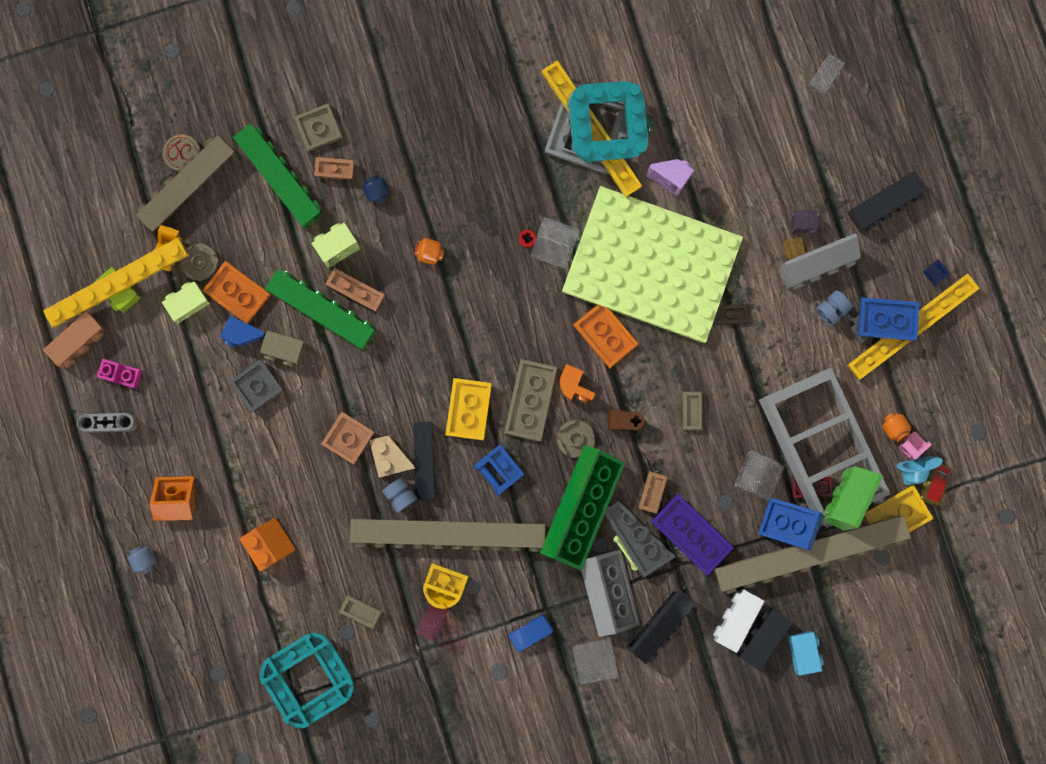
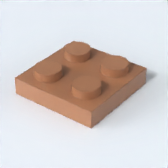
[321,412,375,465]

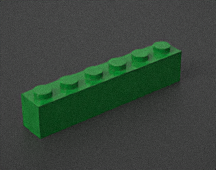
[233,124,322,229]
[265,269,376,351]

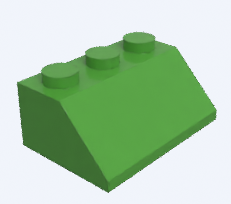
[823,466,883,531]

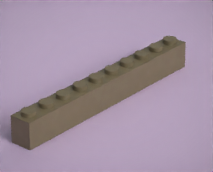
[714,515,911,594]
[350,519,545,552]

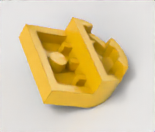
[423,563,468,609]

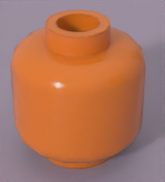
[415,238,444,265]
[882,413,911,442]

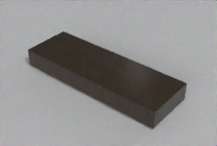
[712,304,749,326]

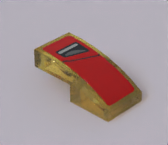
[921,464,951,506]

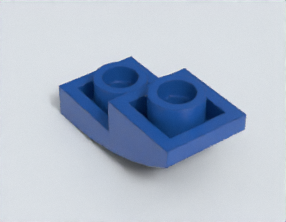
[508,614,554,652]

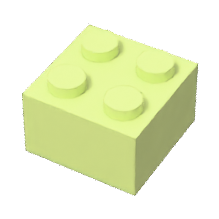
[312,223,360,269]

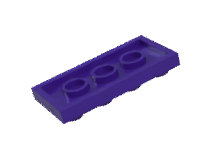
[651,494,734,576]

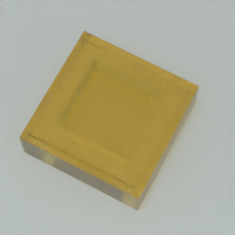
[782,237,805,260]

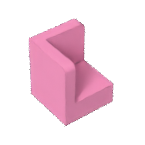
[898,432,932,460]

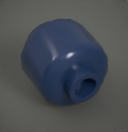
[362,175,390,204]

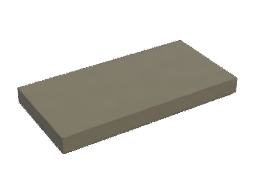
[504,359,558,442]

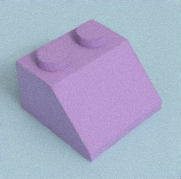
[646,159,694,196]

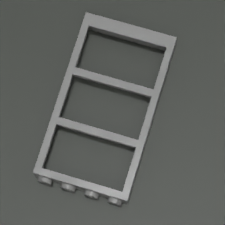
[759,368,890,528]

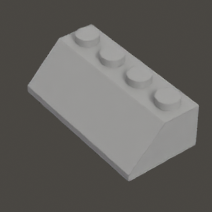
[778,233,861,290]
[582,550,640,637]

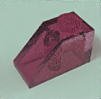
[416,604,450,641]

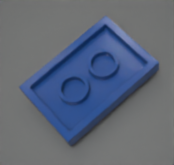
[858,297,920,341]
[758,498,823,551]

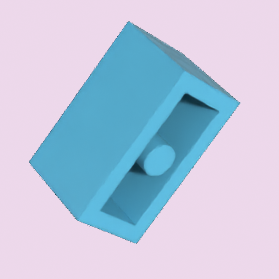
[788,631,824,676]

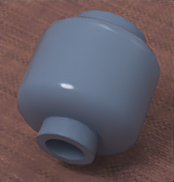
[127,545,157,575]

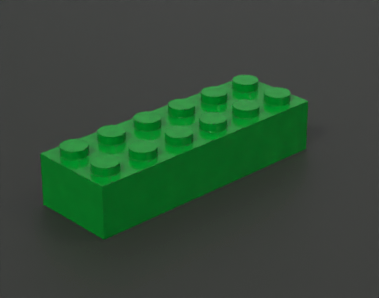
[540,445,625,571]

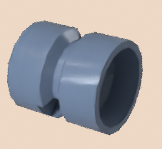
[816,290,853,326]
[382,477,418,513]

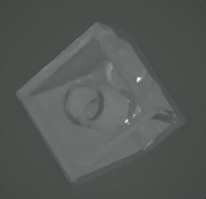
[531,217,580,269]
[734,451,785,502]

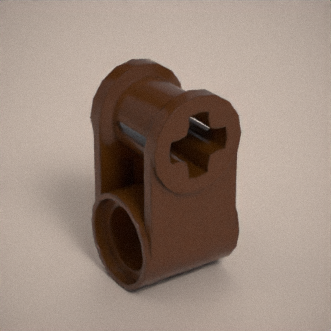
[607,410,645,430]

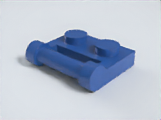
[473,445,524,496]

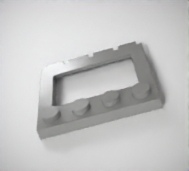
[544,82,628,175]

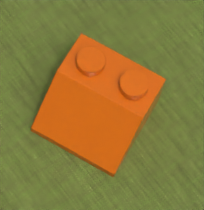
[150,476,195,521]
[239,517,296,572]

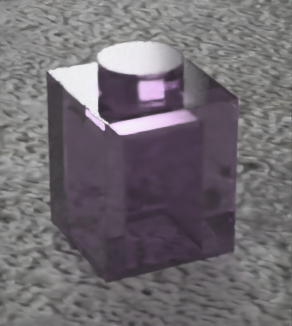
[791,210,821,233]

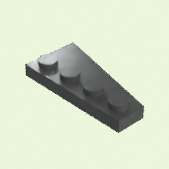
[604,501,676,578]

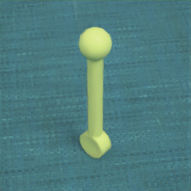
[613,536,637,571]

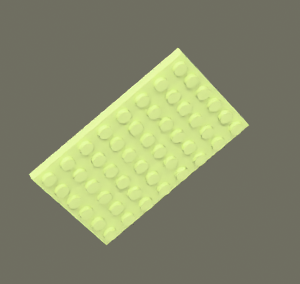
[562,186,743,343]

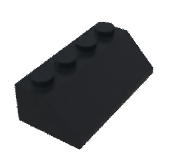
[626,588,695,664]

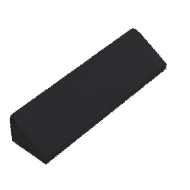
[413,422,435,500]

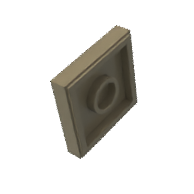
[294,103,343,153]

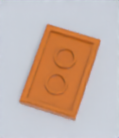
[202,261,271,325]
[573,305,639,369]

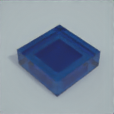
[923,259,951,286]

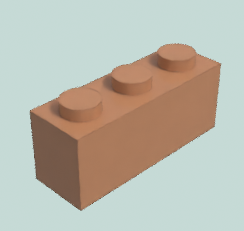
[43,311,106,369]

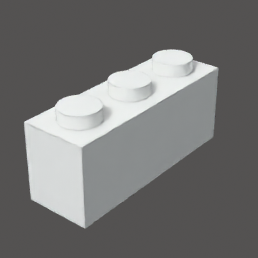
[713,589,764,653]

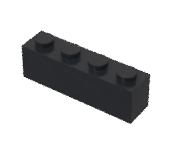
[847,171,927,232]

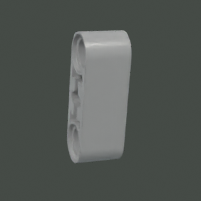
[77,413,138,433]

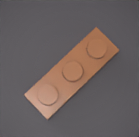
[325,268,385,312]

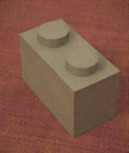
[260,330,306,367]

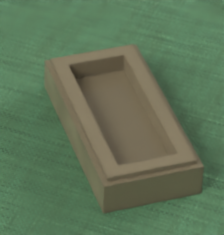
[682,392,702,430]
[339,595,383,629]

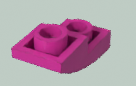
[97,359,143,389]

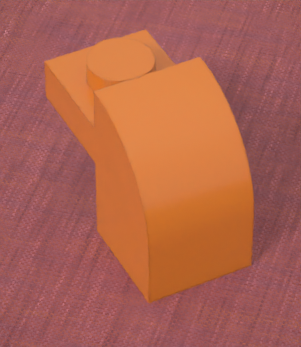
[559,364,595,403]

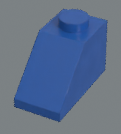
[220,316,266,348]

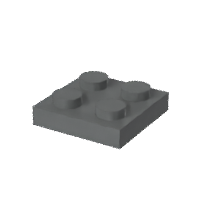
[229,359,284,413]

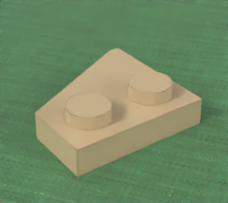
[370,436,415,478]

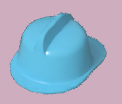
[896,456,943,485]

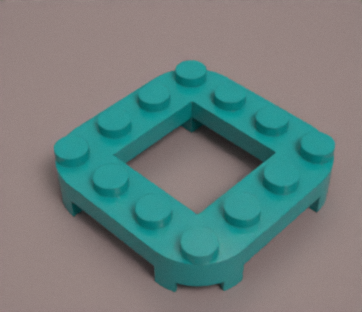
[567,81,648,163]
[260,633,355,728]

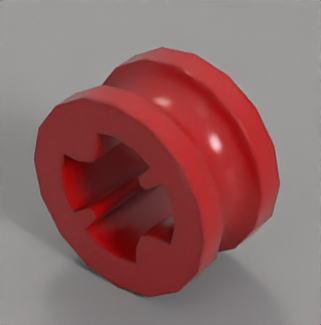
[519,230,536,248]

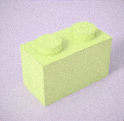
[162,282,210,324]

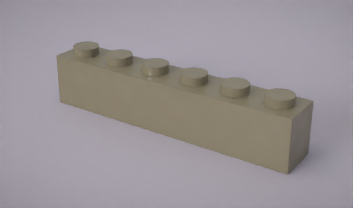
[135,135,234,233]

